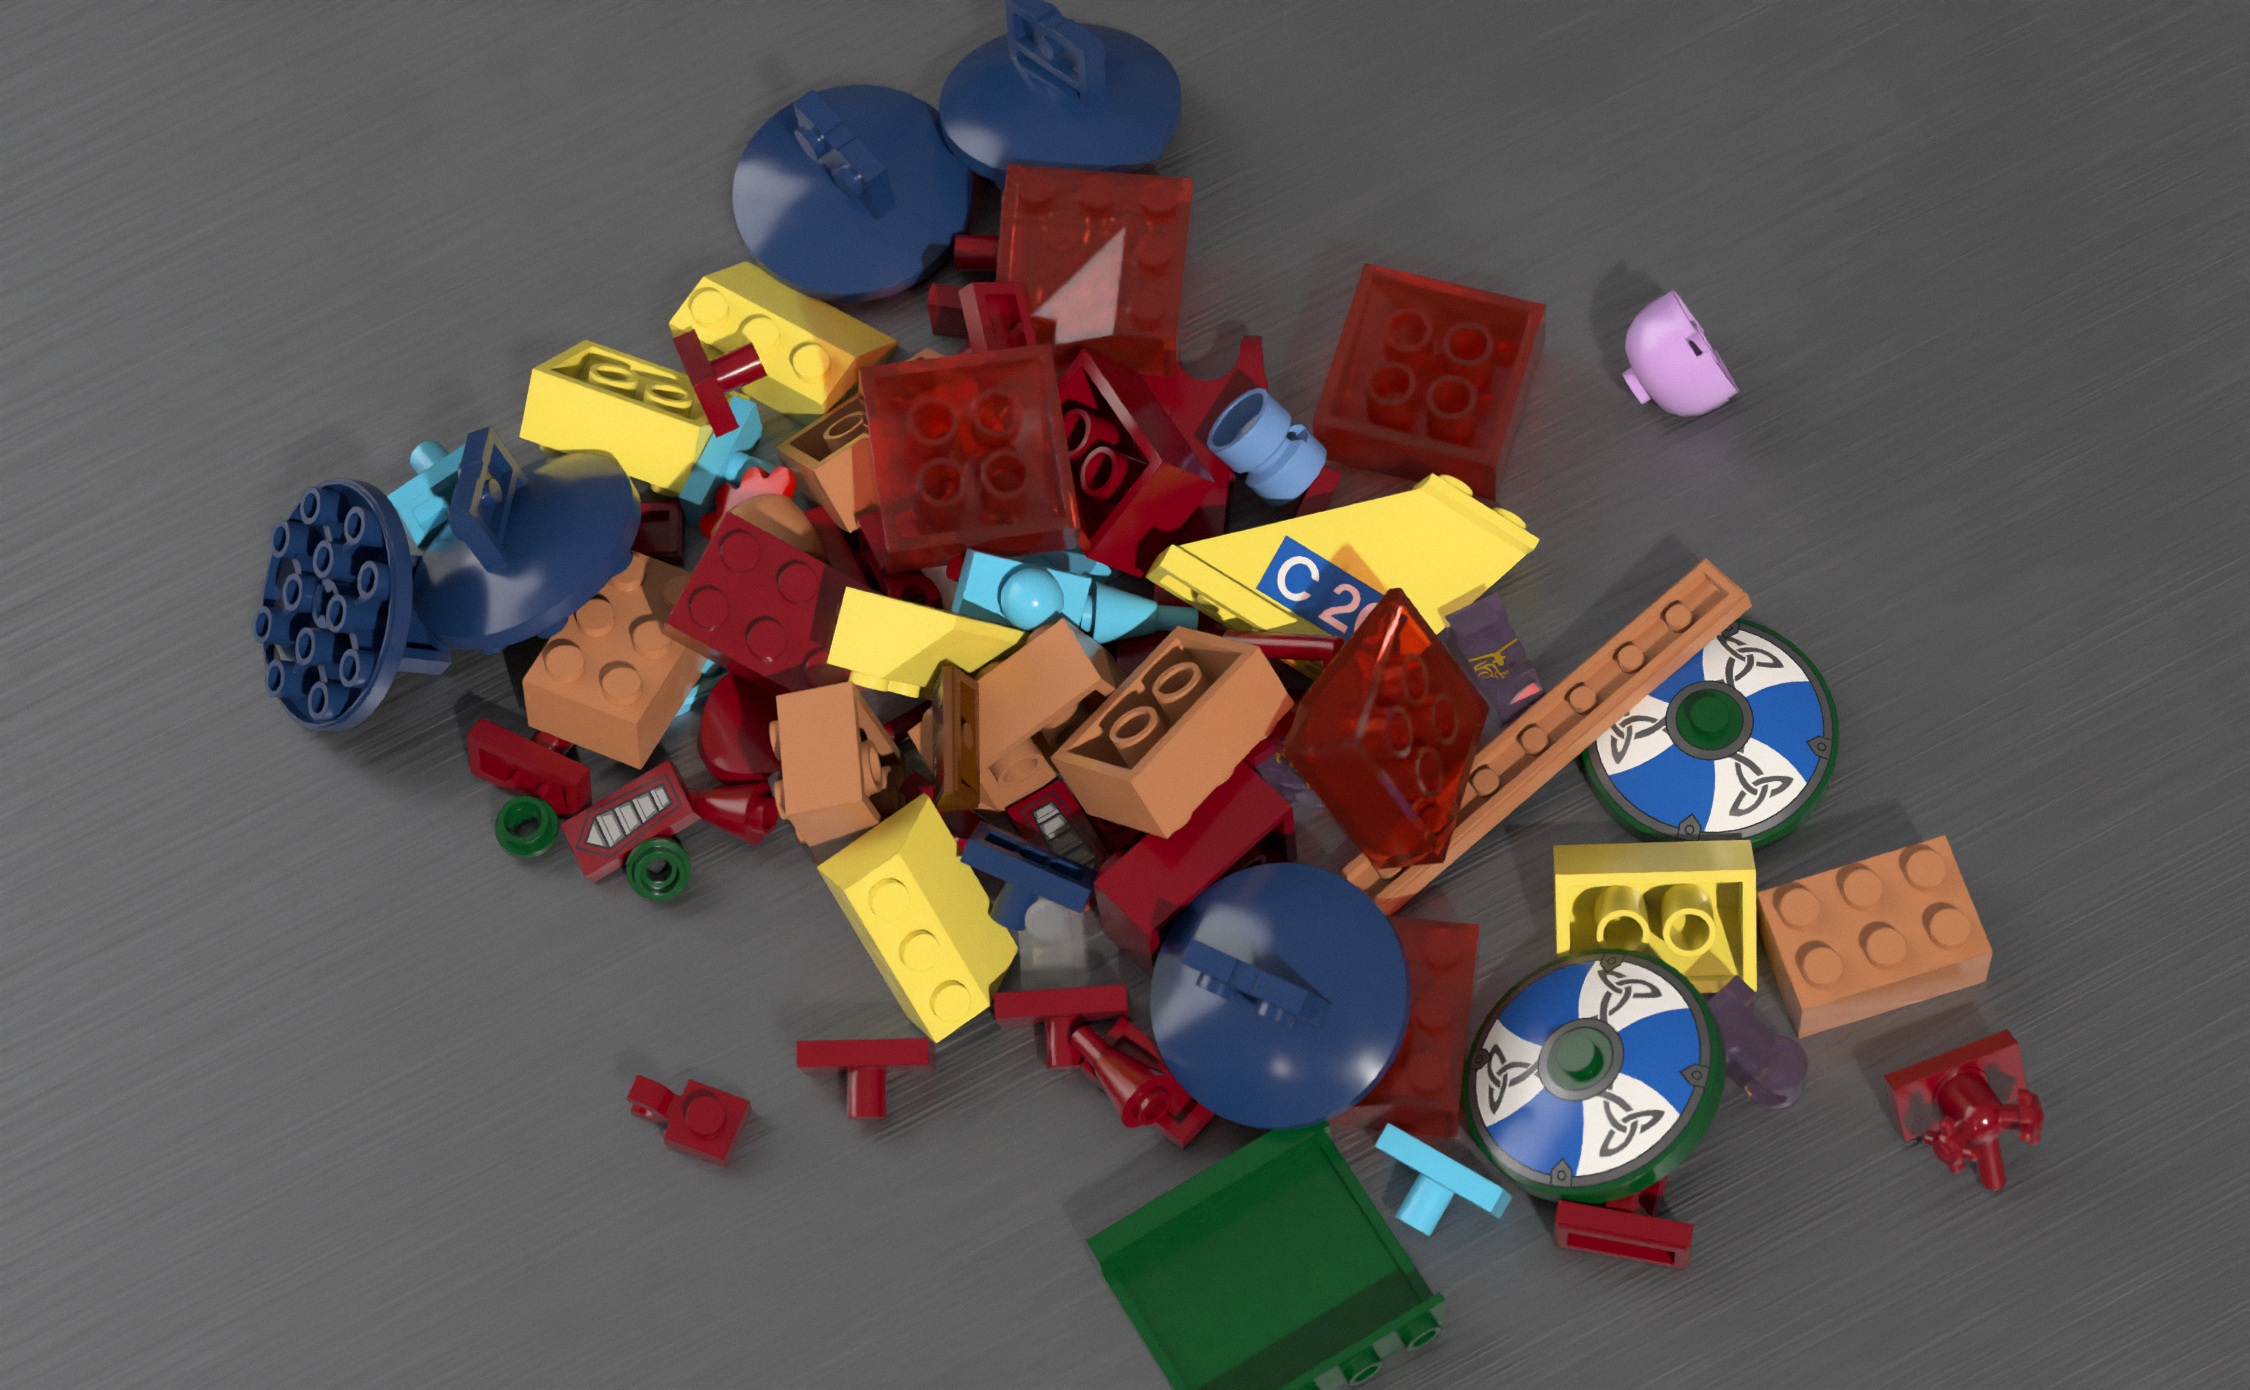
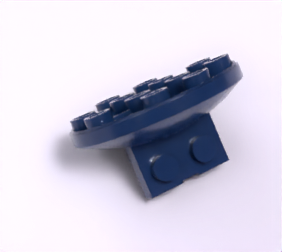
[939,0,1182,192]
[732,85,975,302]
[412,426,642,655]
[252,478,453,732]
[1150,863,1412,1131]

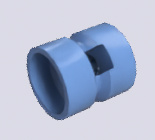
[1207,388,1327,507]

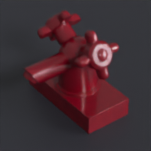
[1883,1029,2044,1191]

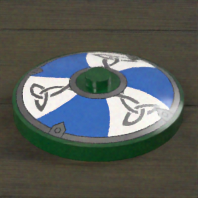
[1580,618,1839,853]
[1463,949,1726,1205]

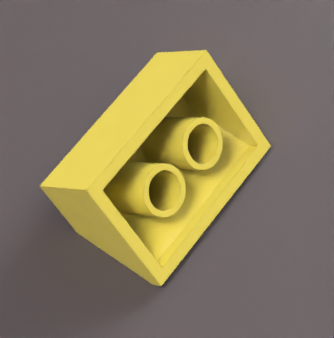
[669,261,899,427]
[519,340,750,497]
[827,587,1031,700]
[816,793,1018,1043]
[1553,840,1757,993]

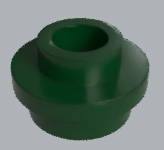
[494,796,559,859]
[626,837,691,900]

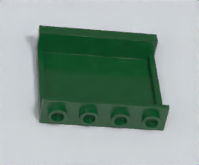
[1085,1121,1446,1390]

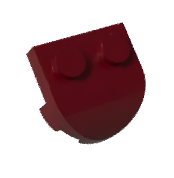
[697,671,783,797]

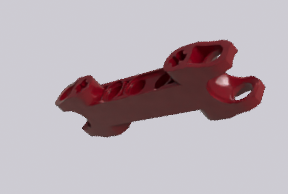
[1116,332,1268,678]

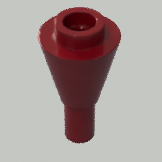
[687,782,779,846]
[1070,1025,1174,1128]

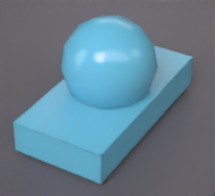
[951,548,1092,631]

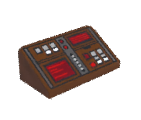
[932,665,980,812]

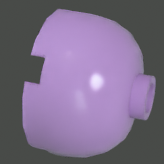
[1622,290,1740,417]

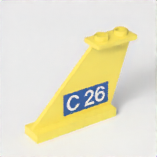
[1145,473,1540,702]

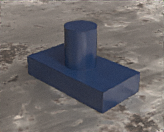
[960,821,1098,931]

